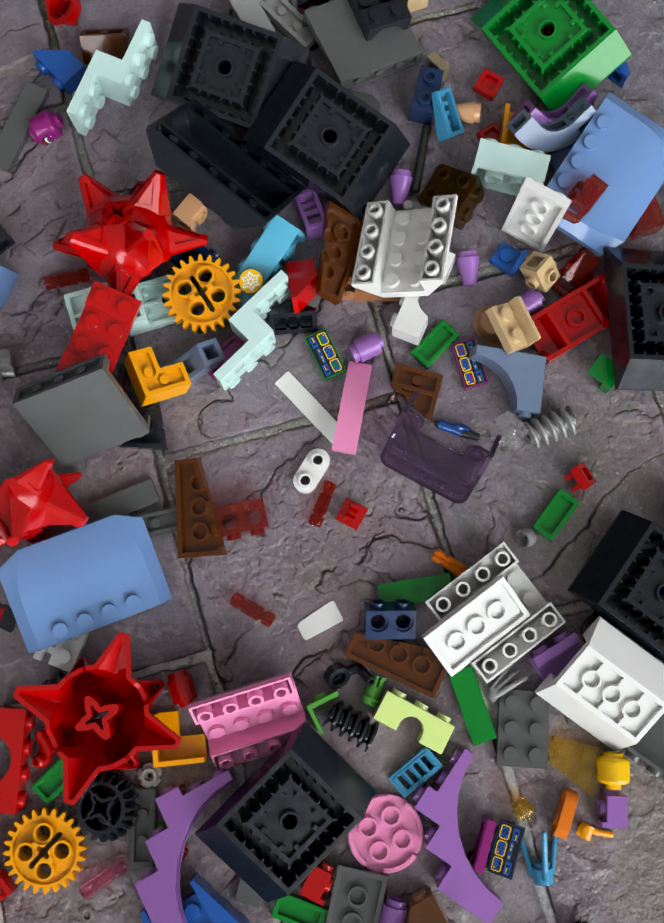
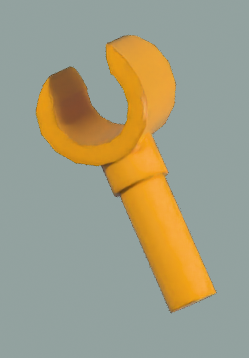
[576,822,614,841]

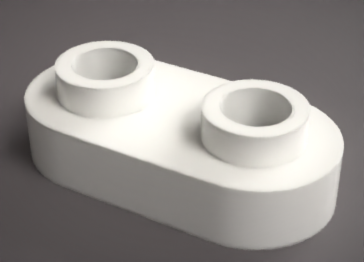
[293,448,330,494]

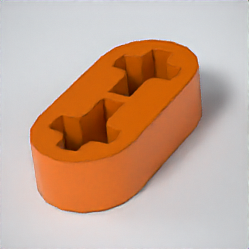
[551,788,578,839]

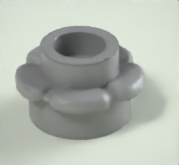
[137,762,162,788]

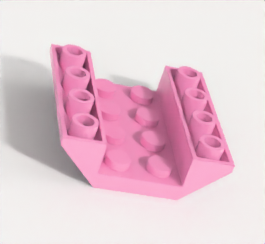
[188,671,308,771]

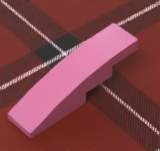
[332,361,372,455]

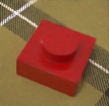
[473,68,505,101]

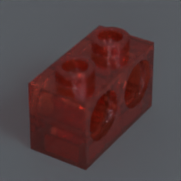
[214,498,270,541]

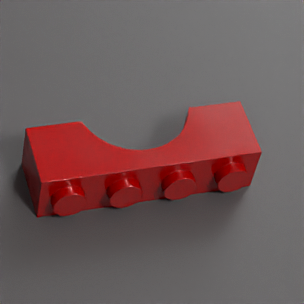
[0,705,36,814]

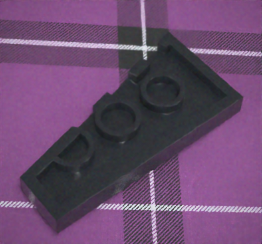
[119,352,168,451]

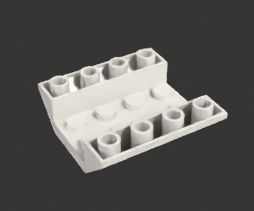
[351,194,458,298]
[425,542,566,684]
[535,616,664,751]

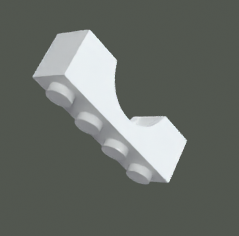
[389,252,456,345]

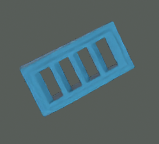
[431,86,464,142]
[388,745,443,798]

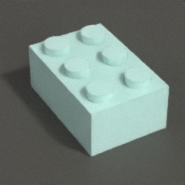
[471,138,551,196]

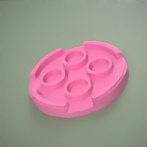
[347,793,423,874]

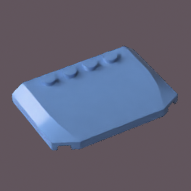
[546,92,664,257]
[0,514,172,653]

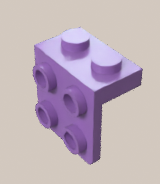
[528,630,581,682]

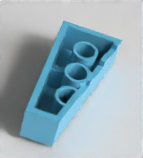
[223,215,307,307]

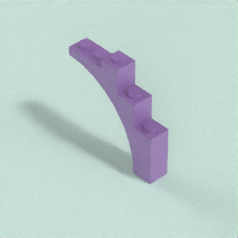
[412,745,503,923]
[135,769,236,923]

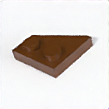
[390,363,443,421]

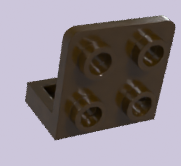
[418,164,485,230]

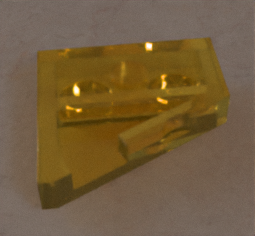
[548,735,603,797]

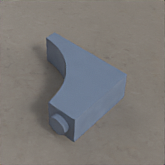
[469,345,546,420]

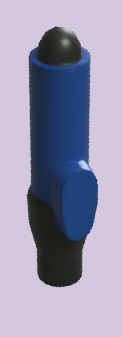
[434,420,480,441]

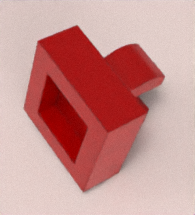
[564,462,596,492]
[335,498,368,531]

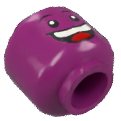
[27,109,64,145]

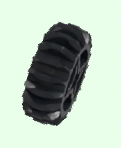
[71,770,141,843]

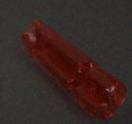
[43,268,91,290]
[309,480,336,528]
[229,592,276,627]

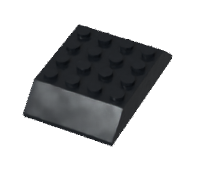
[146,98,305,228]

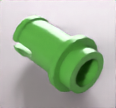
[361,674,386,708]

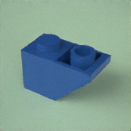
[33,50,86,95]

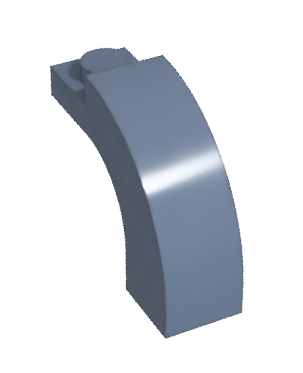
[506,97,597,152]
[159,338,226,382]

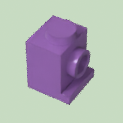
[596,788,628,829]

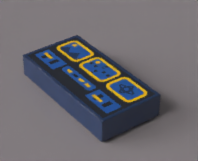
[487,819,526,880]

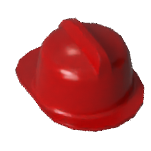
[45,0,82,26]

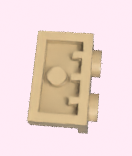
[485,296,541,354]

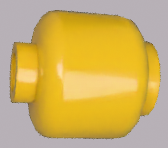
[596,751,630,790]

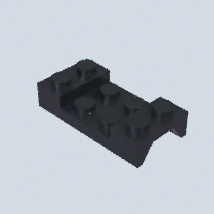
[347,0,412,41]

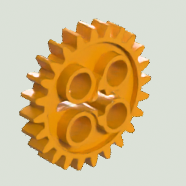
[162,254,242,334]
[3,806,89,895]

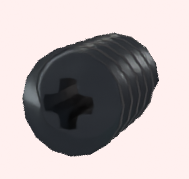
[322,700,379,752]

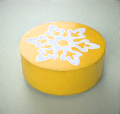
[239,269,264,294]

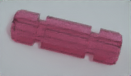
[79,860,127,900]

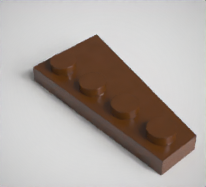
[316,201,363,306]
[174,458,227,559]
[344,632,447,699]

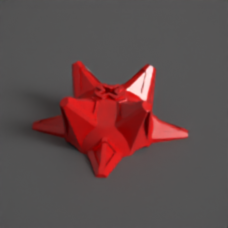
[53,170,208,296]
[0,458,89,548]
[13,632,182,806]

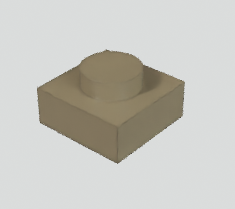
[426,51,450,83]

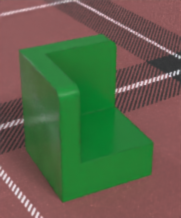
[588,353,614,393]

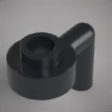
[324,662,375,689]

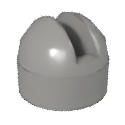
[515,528,537,549]

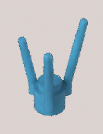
[521,830,558,886]

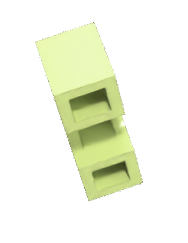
[373,688,455,754]

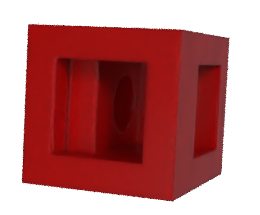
[299,859,334,906]

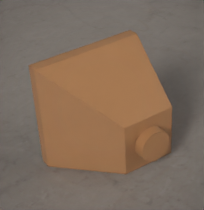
[405,888,449,923]

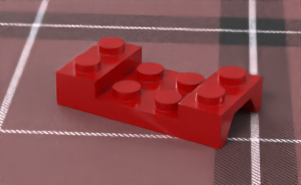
[531,273,609,366]
[55,280,142,374]

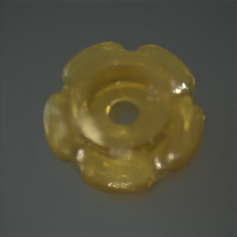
[512,797,536,821]

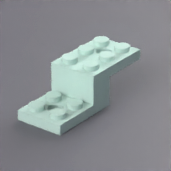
[66,19,159,136]
[213,270,290,391]
[63,275,197,336]

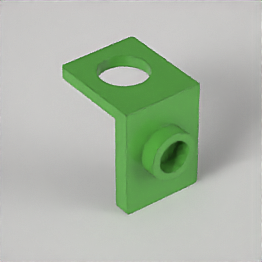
[306,689,339,734]

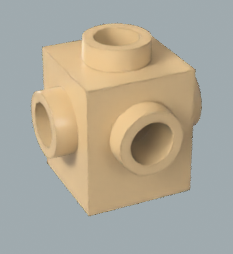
[519,251,560,292]

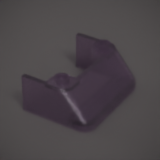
[380,390,502,504]

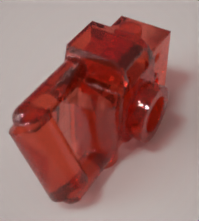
[562,173,609,224]
[551,246,600,298]

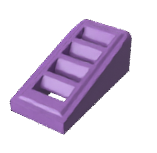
[295,189,325,240]

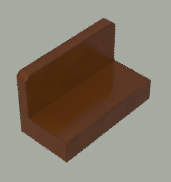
[79,28,129,64]

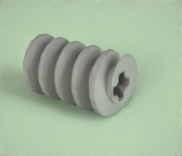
[522,405,577,449]

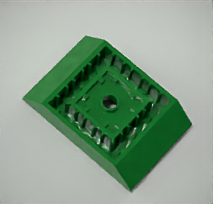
[470,0,632,111]

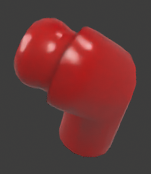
[32,729,55,769]

